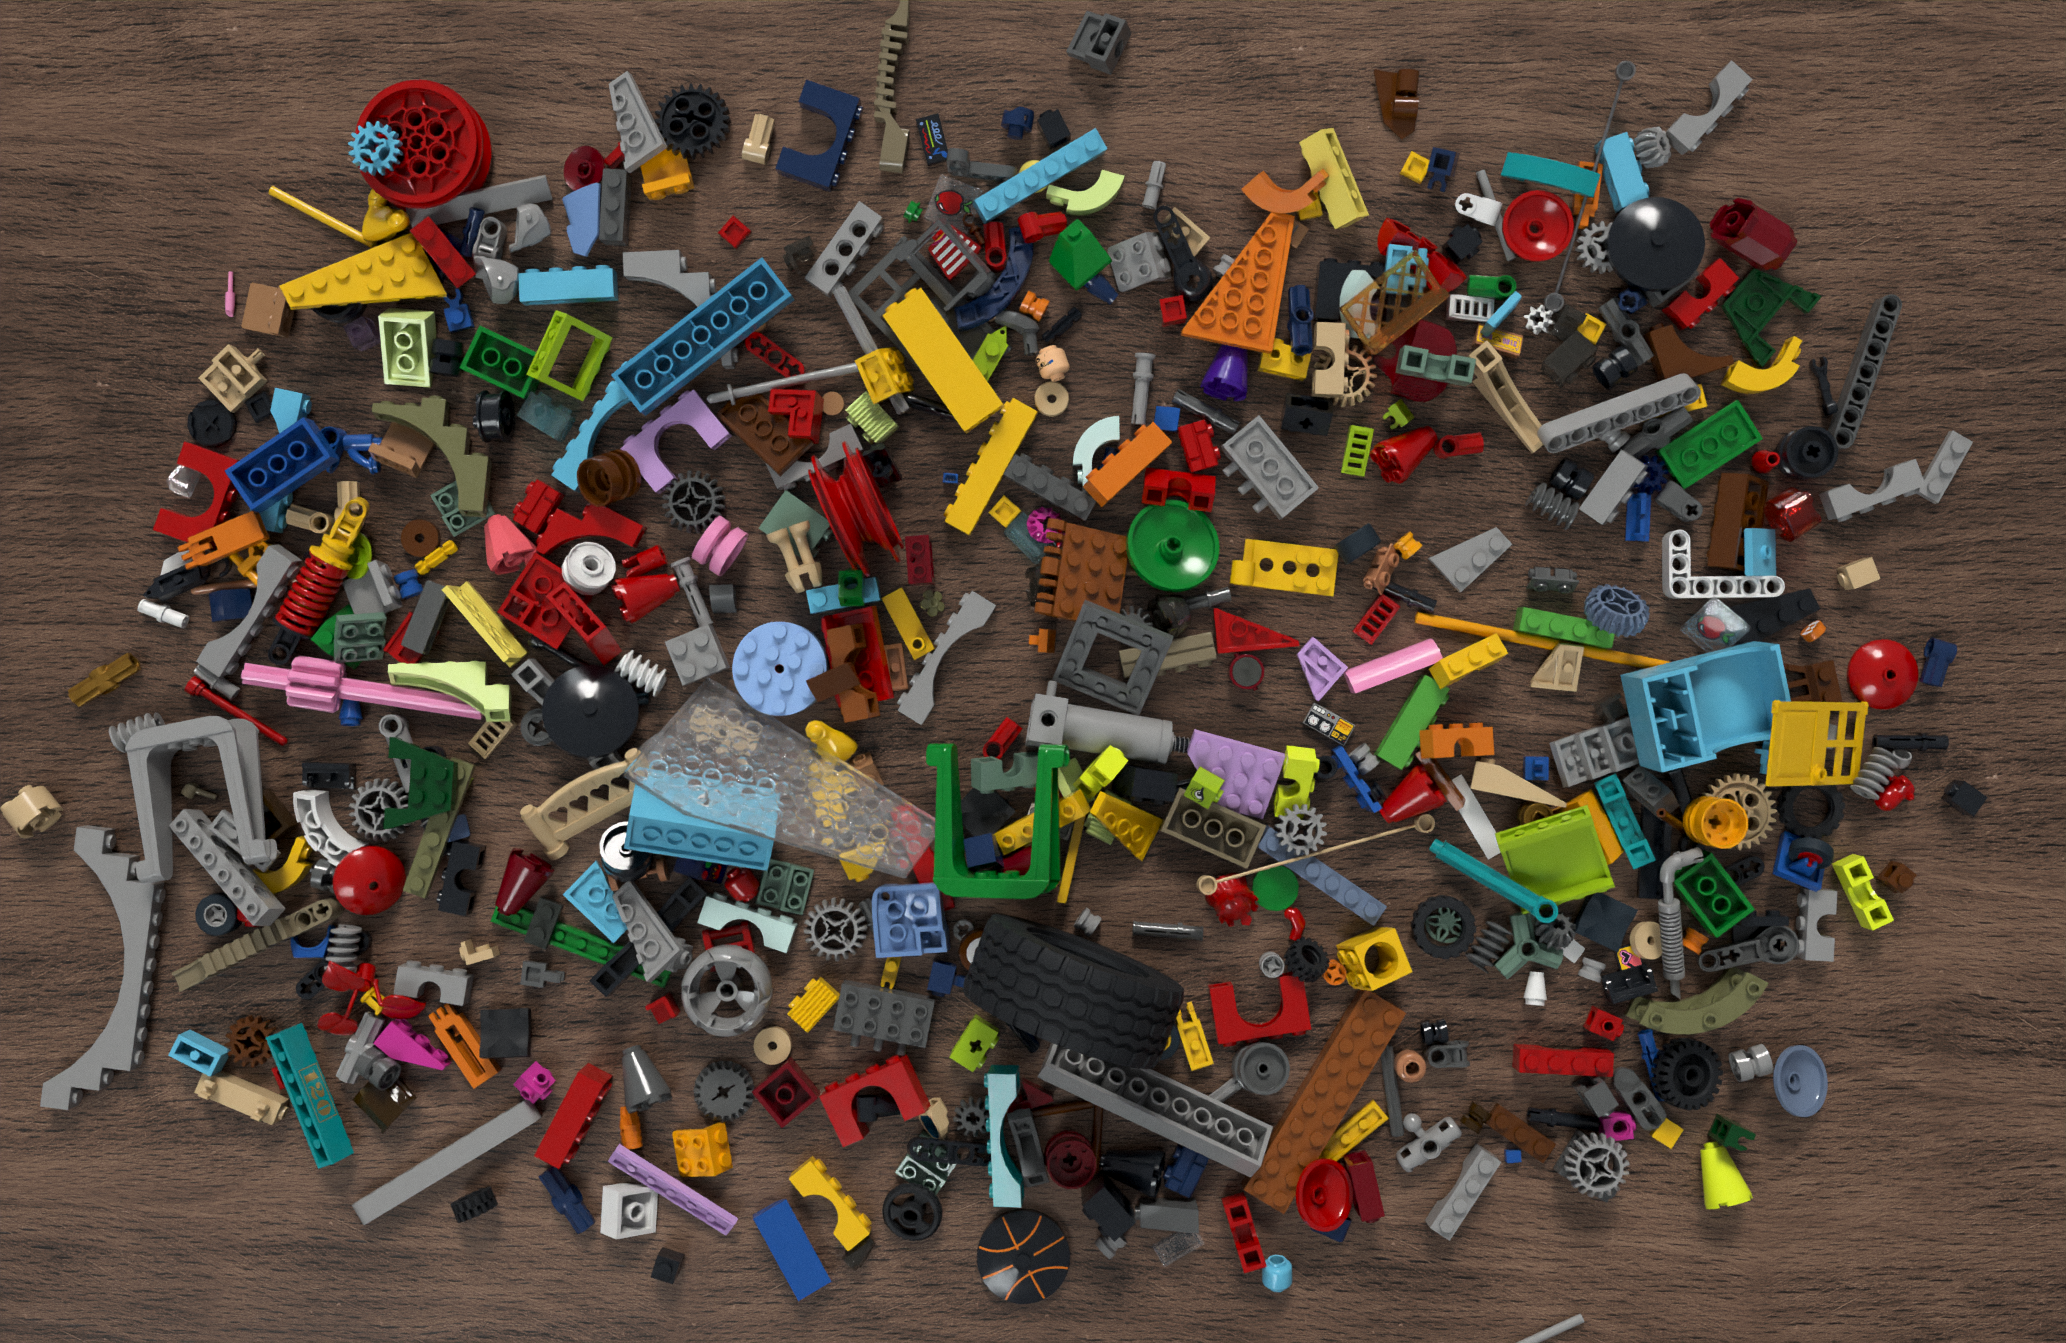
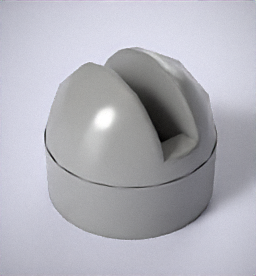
[1892,749,1912,769]

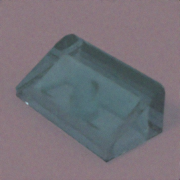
[1004,512,1056,564]

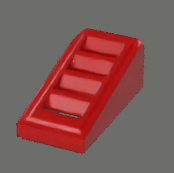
[1352,594,1401,645]

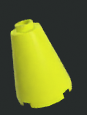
[1700,1141,1753,1209]

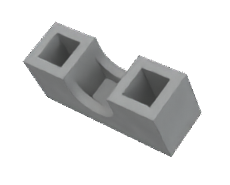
[1796,887,1837,962]
[393,960,474,1006]

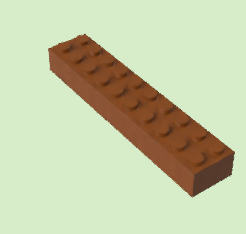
[1241,989,1406,1214]

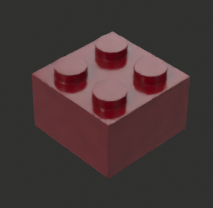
[752,1057,821,1128]

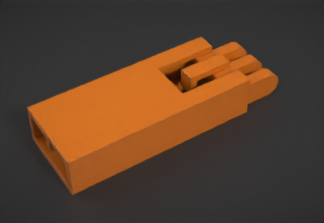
[177,511,270,570]
[429,1003,502,1089]

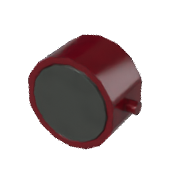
[1228,652,1264,691]

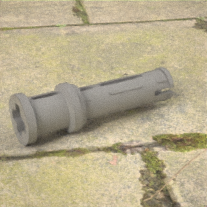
[1131,353,1156,425]
[670,557,713,628]

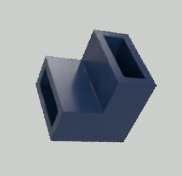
[209,588,252,622]
[964,833,1004,872]

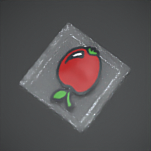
[924,174,984,236]
[1680,596,1751,653]

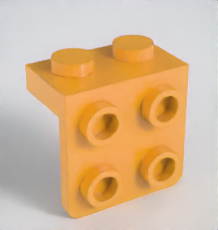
[640,149,695,200]
[672,1122,733,1177]

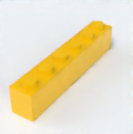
[943,398,1038,536]

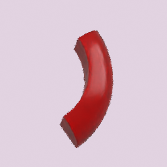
[1377,217,1467,294]

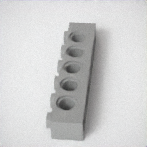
[169,809,285,926]

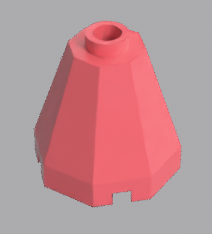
[484,514,539,575]

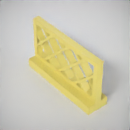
[442,581,530,668]

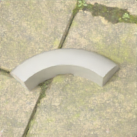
[293,790,369,866]

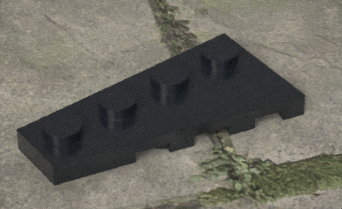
[1713,588,1821,647]

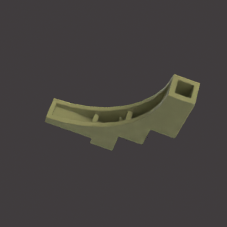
[372,395,492,518]

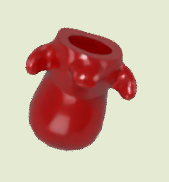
[1874,775,1915,811]

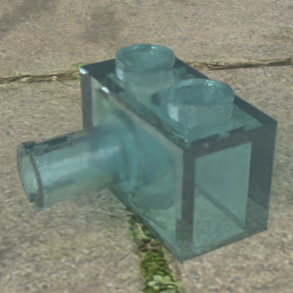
[517,391,576,443]

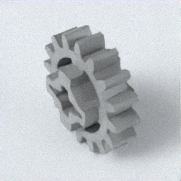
[1575,221,1613,274]
[1274,804,1327,855]

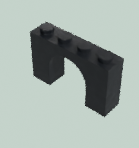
[1312,258,1414,329]

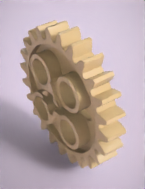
[1702,773,1777,850]

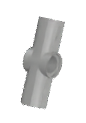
[336,1011,386,1084]

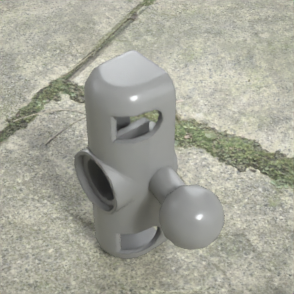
[1396,1113,1462,1172]

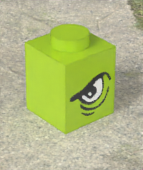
[1184,767,1225,809]

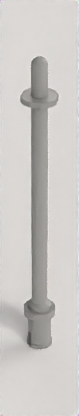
[707,363,859,405]

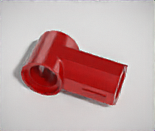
[1017,211,1067,243]
[983,222,1007,273]
[1433,432,1484,459]
[983,717,1023,759]

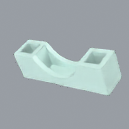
[697,892,798,953]

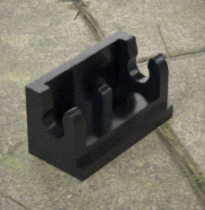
[302,762,357,789]
[1601,963,1658,1004]

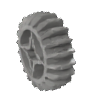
[349,779,411,842]
[804,897,867,961]
[1564,1133,1630,1198]

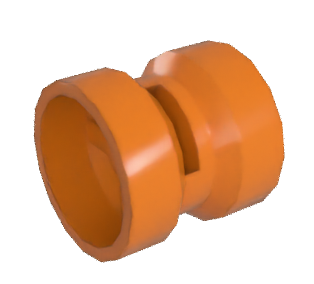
[1019,291,1050,322]

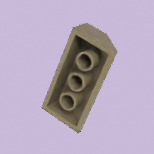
[1159,787,1266,869]

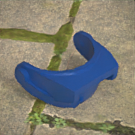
[291,925,336,958]

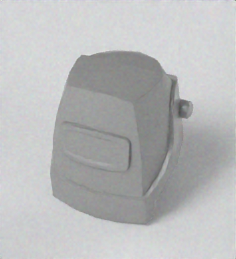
[509,203,551,253]
[473,255,519,304]

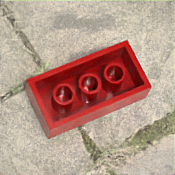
[534,1063,613,1169]

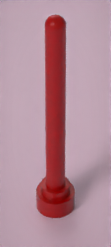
[184,676,288,746]

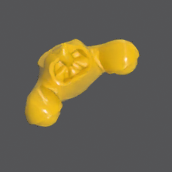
[362,189,410,242]
[805,720,858,780]

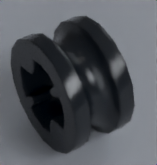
[1368,781,1387,802]

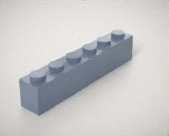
[1257,825,1387,926]

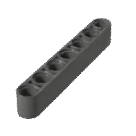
[1827,294,1902,450]

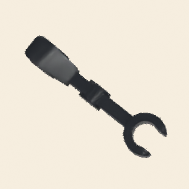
[1809,356,1838,416]

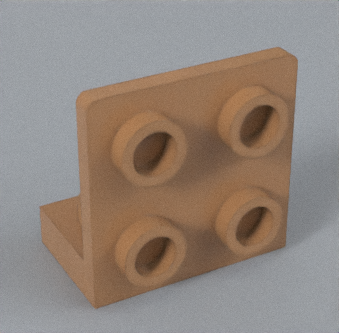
[241,282,294,338]
[368,422,435,478]

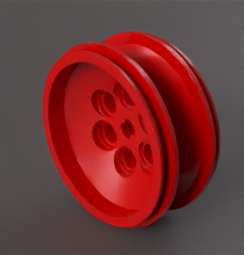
[354,79,492,212]

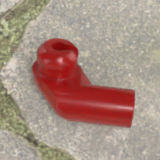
[1284,907,1306,941]

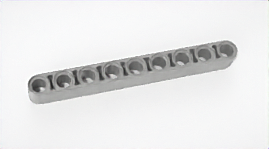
[352,1099,542,1225]

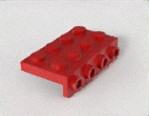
[821,606,894,708]

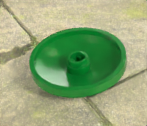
[1126,500,1220,592]

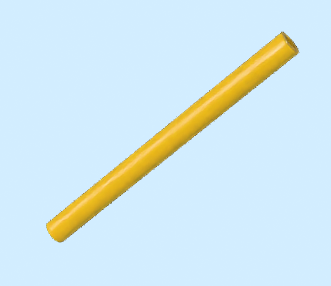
[269,186,377,248]

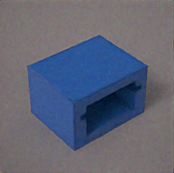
[943,473,959,484]
[1504,1148,1522,1163]

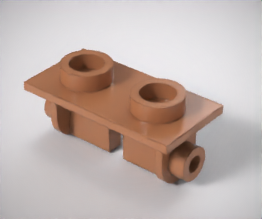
[1363,543,1399,595]

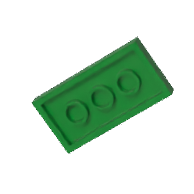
[1656,400,1763,489]

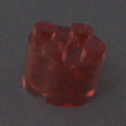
[1764,487,1822,542]

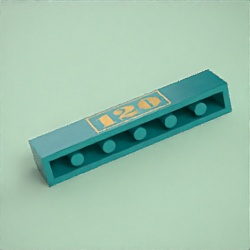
[266,1023,354,1169]

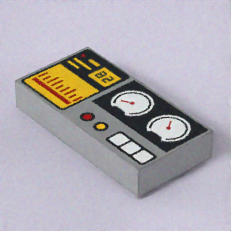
[1302,703,1355,746]

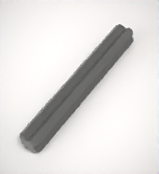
[1380,1044,1404,1137]

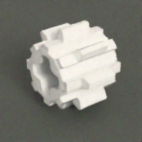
[1524,305,1555,335]

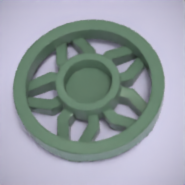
[1424,908,1462,943]

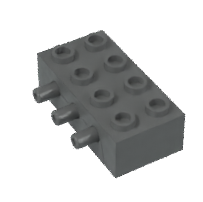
[833,979,936,1056]

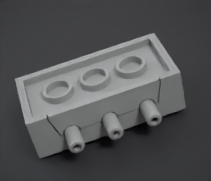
[1220,415,1319,520]

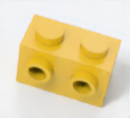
[1257,338,1312,381]

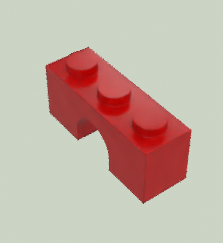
[409,216,476,289]
[1662,258,1739,331]
[1141,467,1216,512]
[1221,1192,1267,1273]

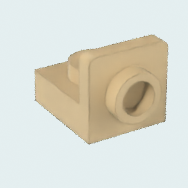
[460,939,500,965]

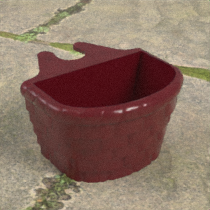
[1373,317,1457,403]

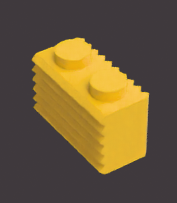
[787,976,840,1033]

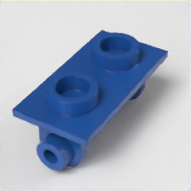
[1625,493,1651,542]

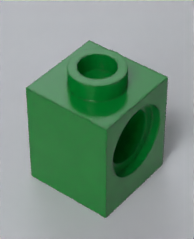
[838,568,865,606]

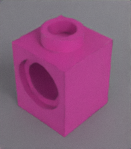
[1598,1110,1636,1141]

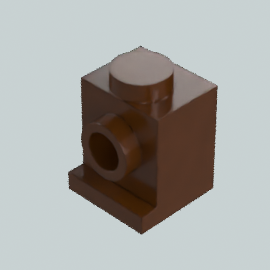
[1876,861,1917,894]

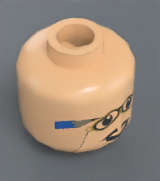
[1036,345,1070,382]

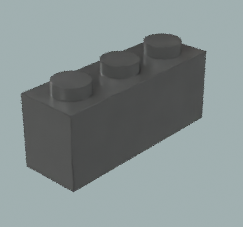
[599,169,632,246]

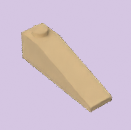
[1470,757,1567,808]

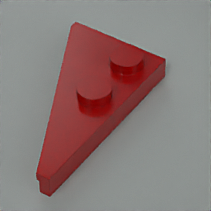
[1213,608,1299,654]

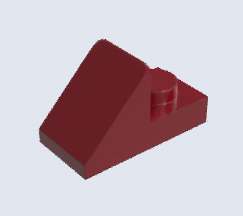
[1007,1078,1054,1113]

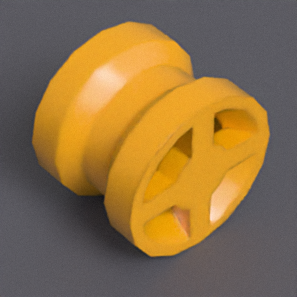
[1394,531,1422,560]

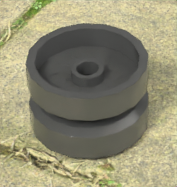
[1231,1041,1290,1095]

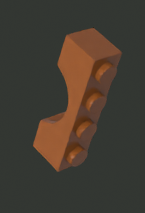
[826,623,880,723]

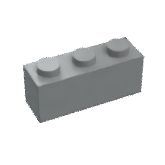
[1579,450,1648,525]

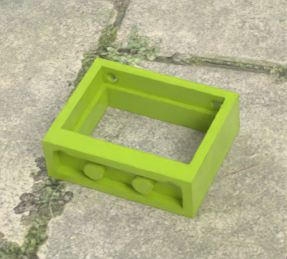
[526,310,613,401]

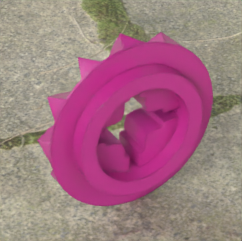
[1027,507,1062,543]

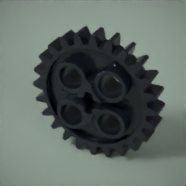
[654,83,731,160]

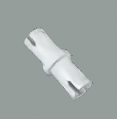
[138,599,189,628]

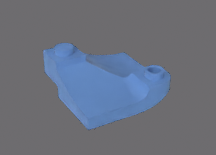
[872,883,951,958]

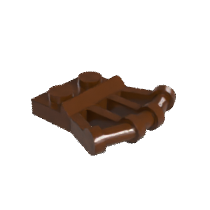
[1783,660,1843,702]

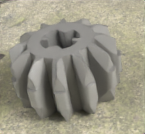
[1634,127,1671,169]

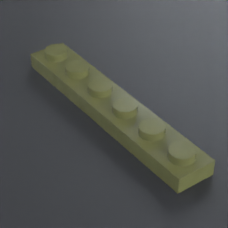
[403,757,476,899]

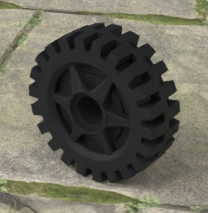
[1651,1038,1723,1110]

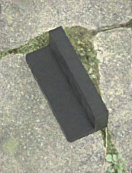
[401,580,450,655]

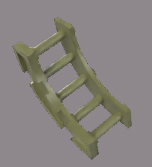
[1624,967,1769,1035]

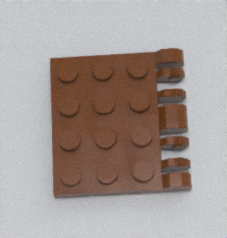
[1034,518,1128,622]

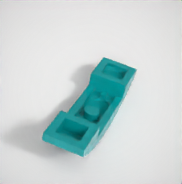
[1501,152,1601,198]
[1594,774,1656,870]

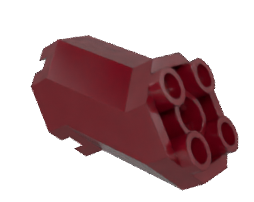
[1710,198,1797,271]

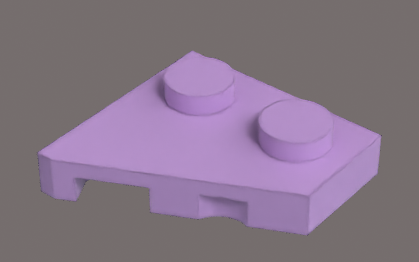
[1296,637,1348,701]

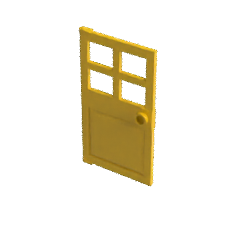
[1765,700,1869,786]

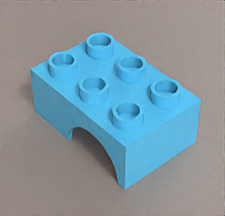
[1620,641,1791,772]

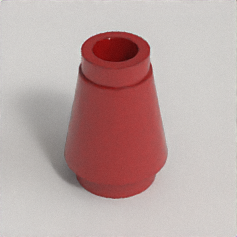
[1752,450,1780,473]

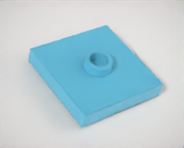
[1744,528,1776,576]

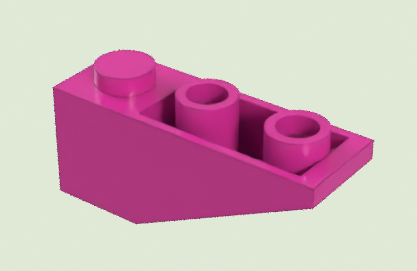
[373,1019,452,1070]

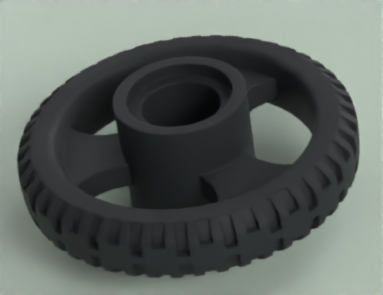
[882,1183,943,1241]

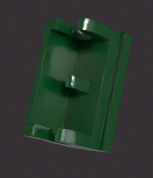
[1707,1114,1756,1151]

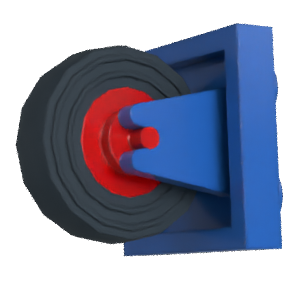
[1773,831,1834,892]

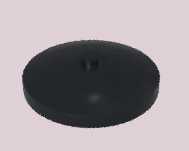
[1606,197,1705,292]
[542,665,639,759]

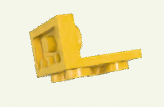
[854,347,914,404]

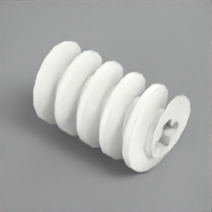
[615,650,667,697]

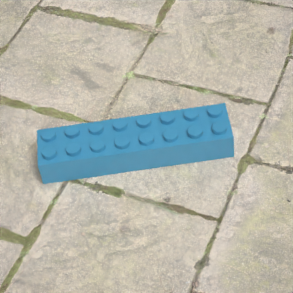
[611,258,794,416]

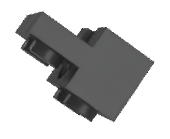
[1066,11,1132,75]

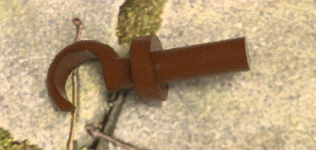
[962,213,986,246]

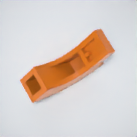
[1241,169,1329,213]

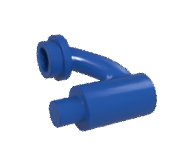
[343,434,383,474]

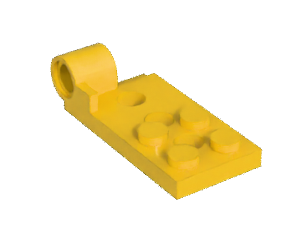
[1230,539,1339,596]

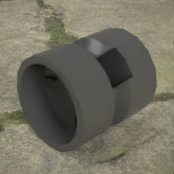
[355,1047,401,1091]

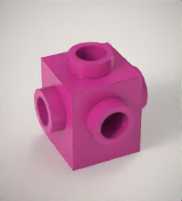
[513,1061,556,1104]

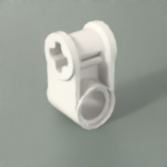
[1455,193,1503,226]

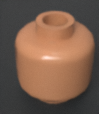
[1394,1049,1426,1083]

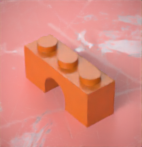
[1419,723,1494,759]

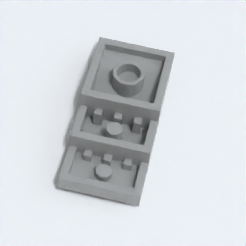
[1549,716,1639,788]

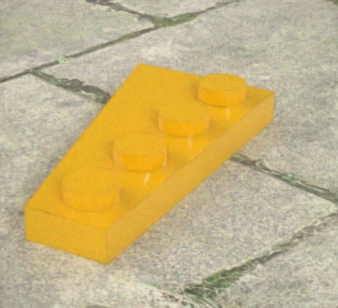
[1090,791,1163,861]

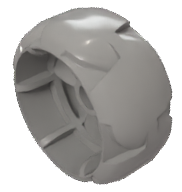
[681,945,773,1037]

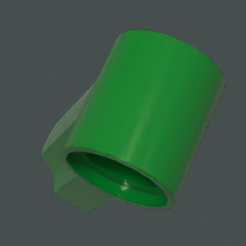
[1467,275,1516,301]

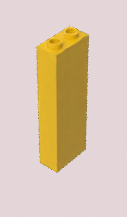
[883,288,1005,434]

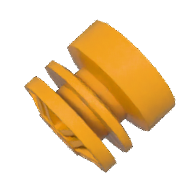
[1683,796,1748,849]

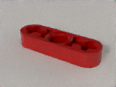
[745,332,806,378]

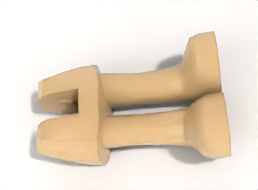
[766,520,823,594]

